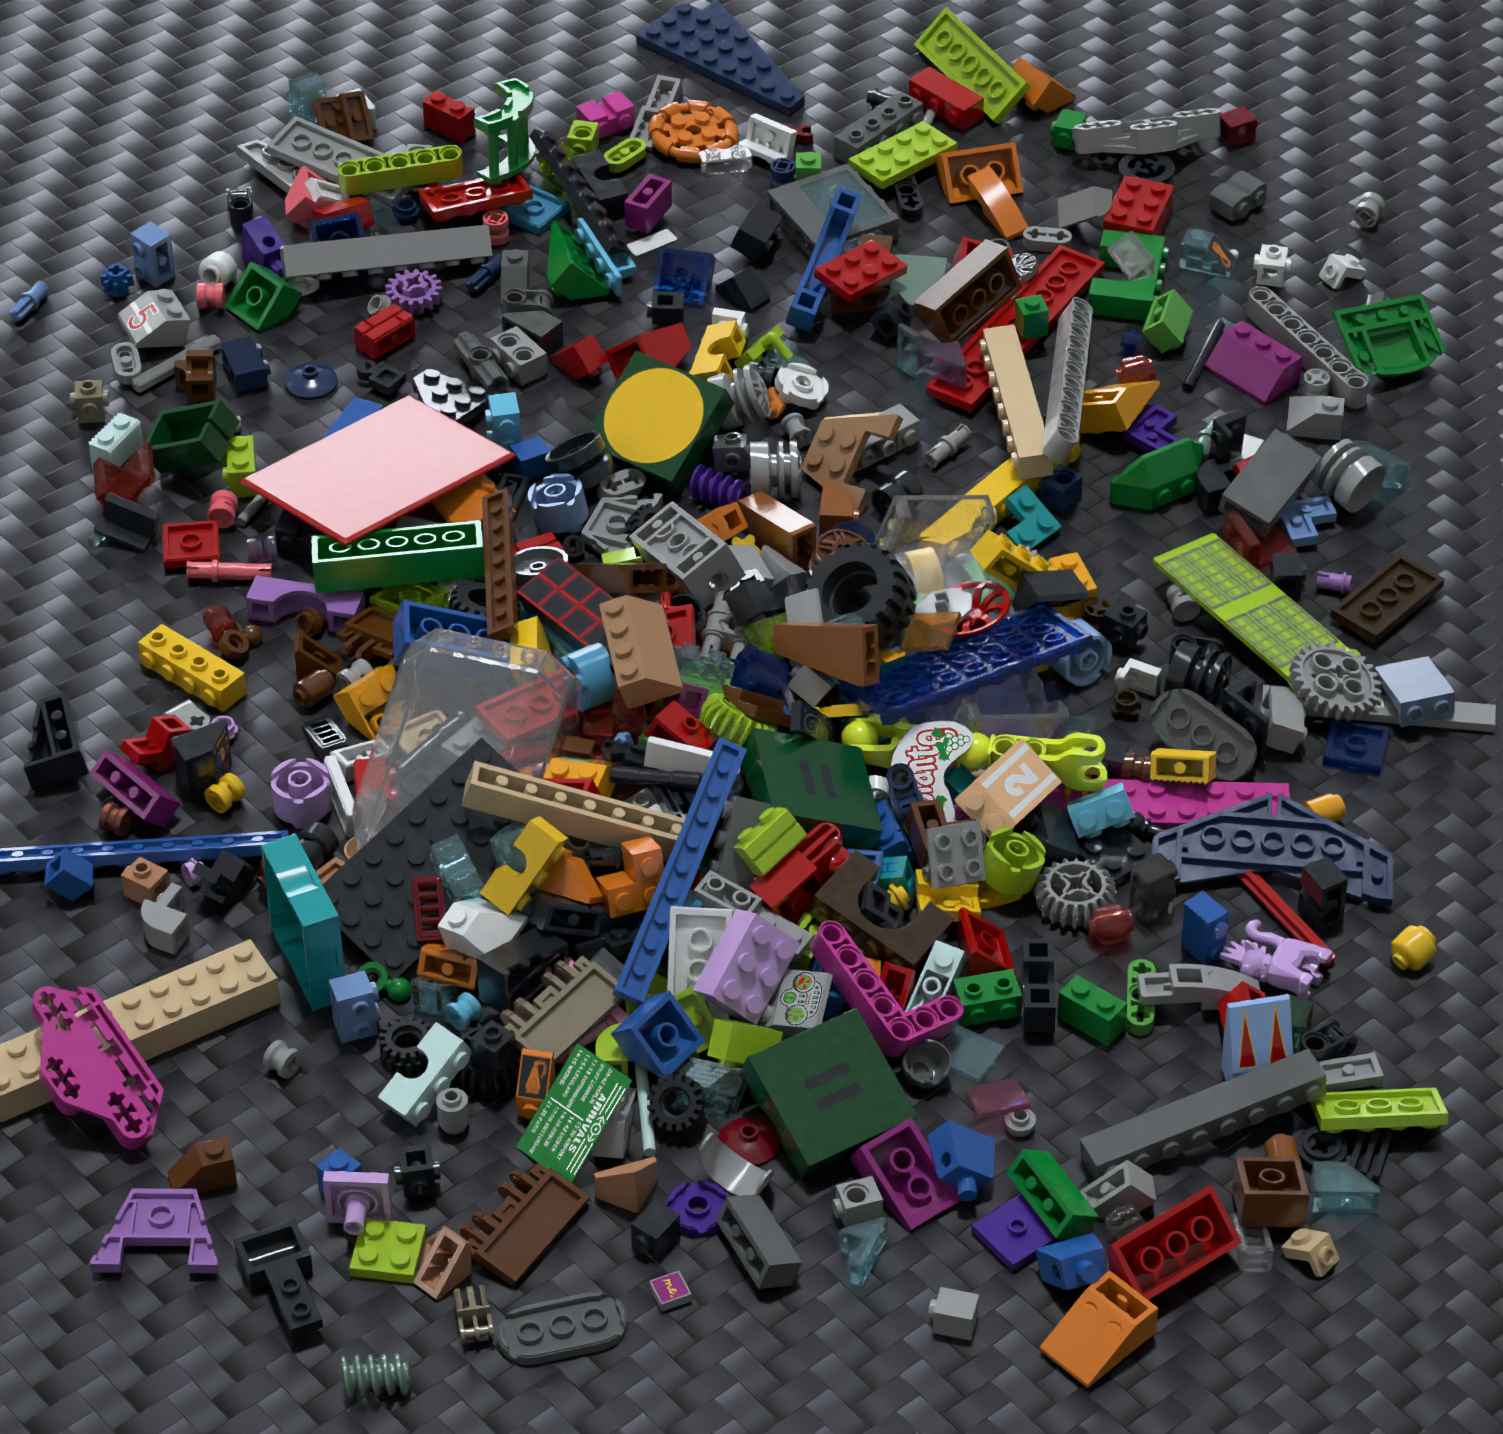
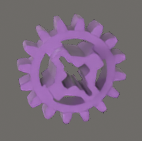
[385,269,443,314]

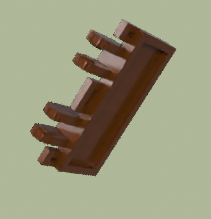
[336,605,430,682]
[459,1163,590,1287]

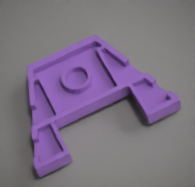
[90,1188,219,1273]

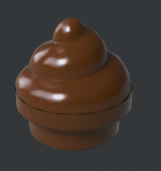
[295,608,325,637]

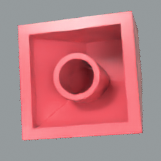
[285,165,328,229]

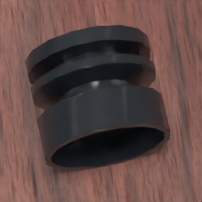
[1164,641,1232,705]

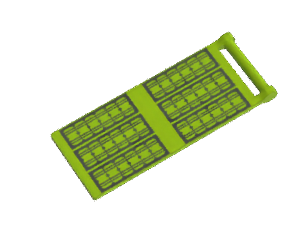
[1153,533,1362,693]

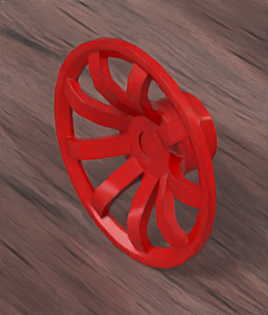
[935,580,1011,640]

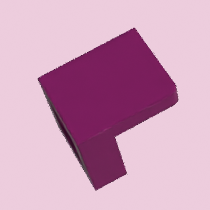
[663,679,709,717]

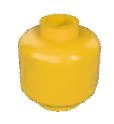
[1391,925,1437,971]

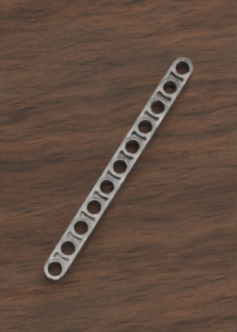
[1042,297,1093,463]

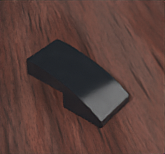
[861,881,904,929]

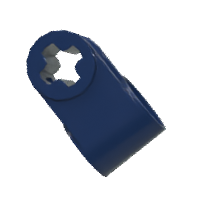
[887,763,924,824]

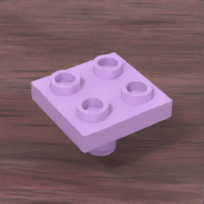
[323,1171,393,1235]

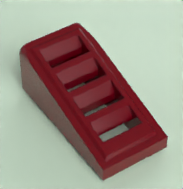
[411,875,445,943]

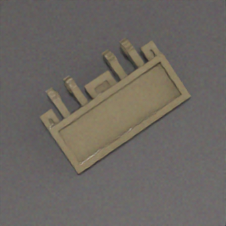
[500,956,624,1064]

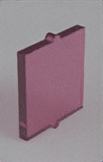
[966,1078,1031,1119]

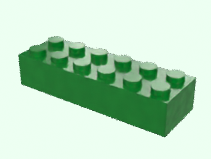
[312,520,485,594]

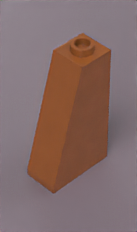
[737,491,816,570]
[772,621,880,687]

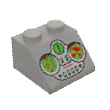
[759,969,833,1041]

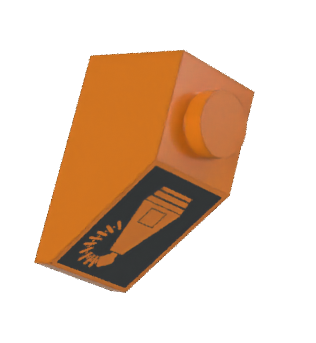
[516,1048,556,1120]

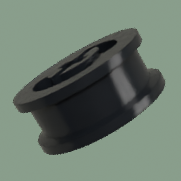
[1118,152,1175,189]

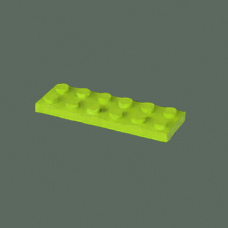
[914,7,1031,124]

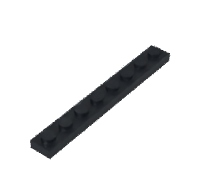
[529,128,632,261]

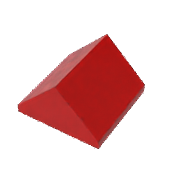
[957,907,1017,976]

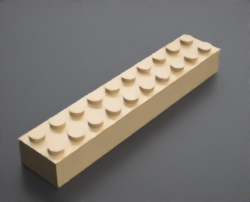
[0,939,280,1123]

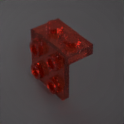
[93,442,155,505]
[1222,509,1297,569]

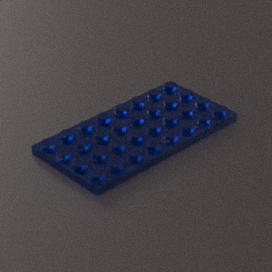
[837,603,1095,725]

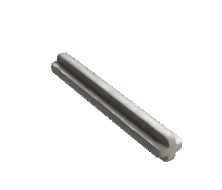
[131,335,221,393]

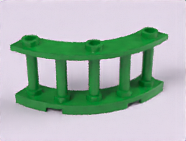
[474,78,536,185]

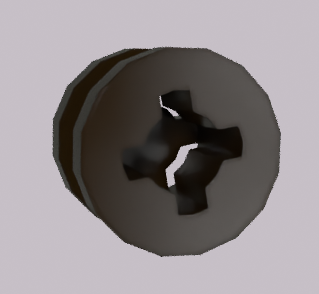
[1083,597,1112,633]

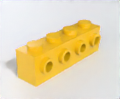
[970,530,1063,590]
[138,624,247,712]

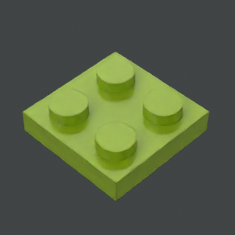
[349,1218,427,1283]

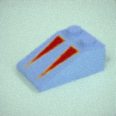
[1221,994,1293,1081]

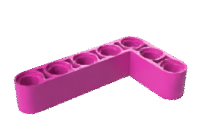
[811,920,963,1057]

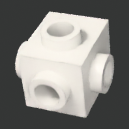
[1253,244,1292,287]

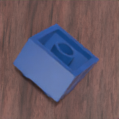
[611,991,705,1078]

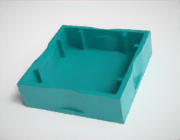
[261,834,345,1011]

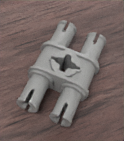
[699,591,759,673]

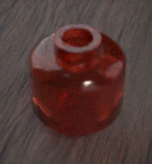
[1116,354,1157,384]
[1087,903,1134,946]

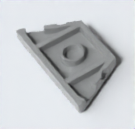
[581,493,663,554]

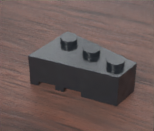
[23,691,89,792]
[476,927,569,1013]

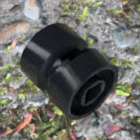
[871,470,923,521]
[298,821,339,871]

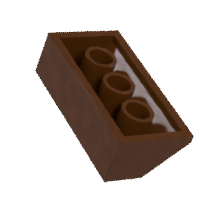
[914,239,1022,351]

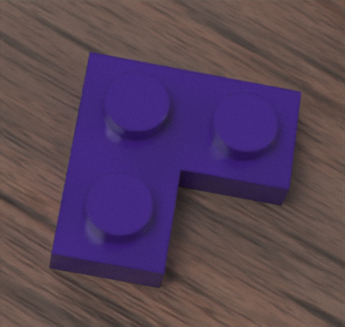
[1122,404,1181,453]

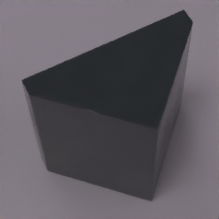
[1012,569,1090,611]

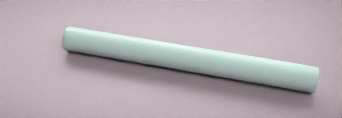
[634,1062,656,1157]

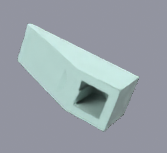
[905,940,966,1013]

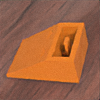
[1039,1270,1158,1388]

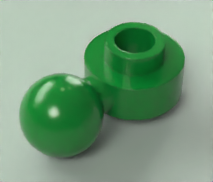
[358,962,411,1002]

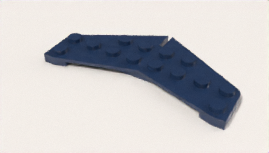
[1149,792,1394,906]

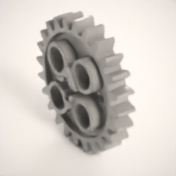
[1288,641,1382,721]

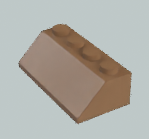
[599,595,684,710]

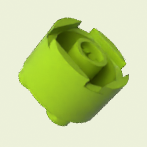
[983,827,1046,898]

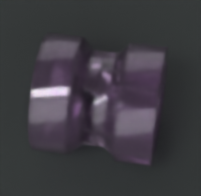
[247,535,278,564]

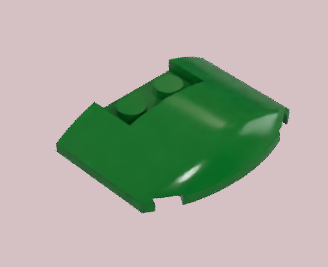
[1331,294,1446,377]

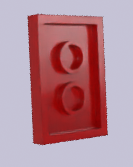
[814,240,908,303]

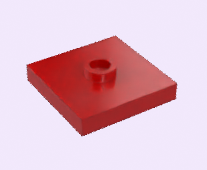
[162,520,220,569]

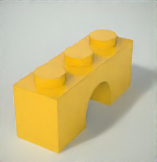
[689,320,746,381]
[480,816,568,915]

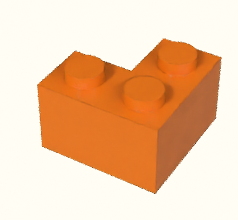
[596,836,664,918]

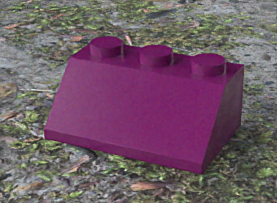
[1204,320,1302,406]

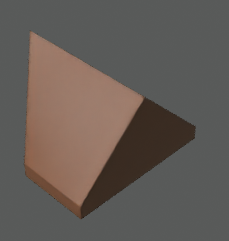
[594,1156,658,1213]
[413,1226,472,1300]

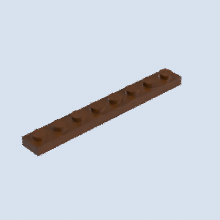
[482,487,519,643]

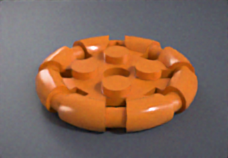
[648,100,739,164]

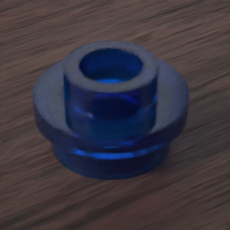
[1120,328,1141,354]

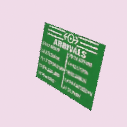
[516,1043,632,1183]

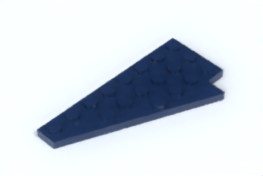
[636,0,805,116]

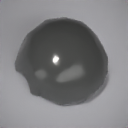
[901,1039,952,1089]

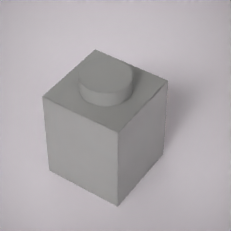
[928,1287,979,1340]

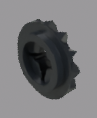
[1296,1127,1347,1171]

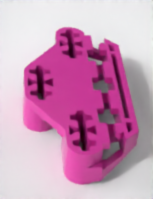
[31,986,164,1149]

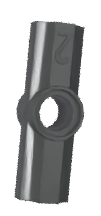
[453,331,509,394]

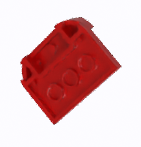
[419,167,533,222]

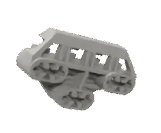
[1072,108,1221,154]

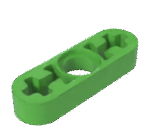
[1126,959,1156,1036]

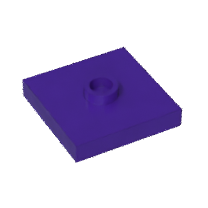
[971,1194,1063,1272]

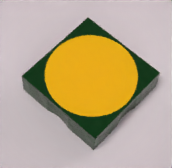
[588,351,735,495]

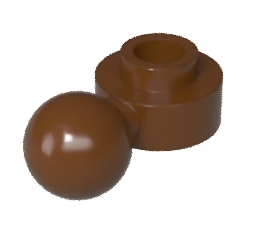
[218,625,263,659]

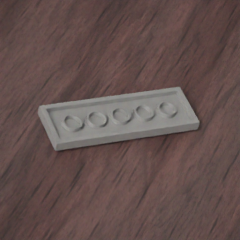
[266,116,412,207]

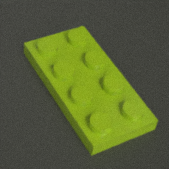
[848,121,958,189]
[1311,1087,1448,1133]

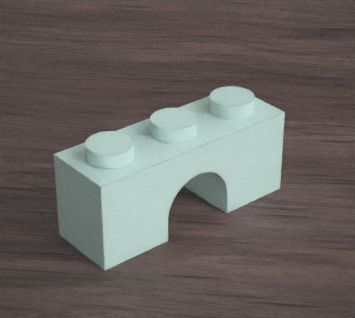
[378,1022,472,1127]

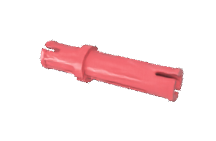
[186,560,272,582]

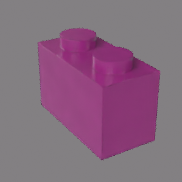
[624,174,672,234]

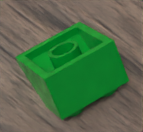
[225,261,302,332]

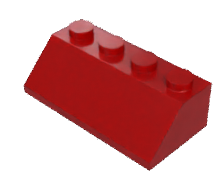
[1108,1185,1242,1300]

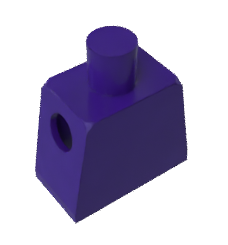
[242,215,285,278]

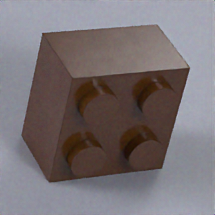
[1232,1157,1309,1228]

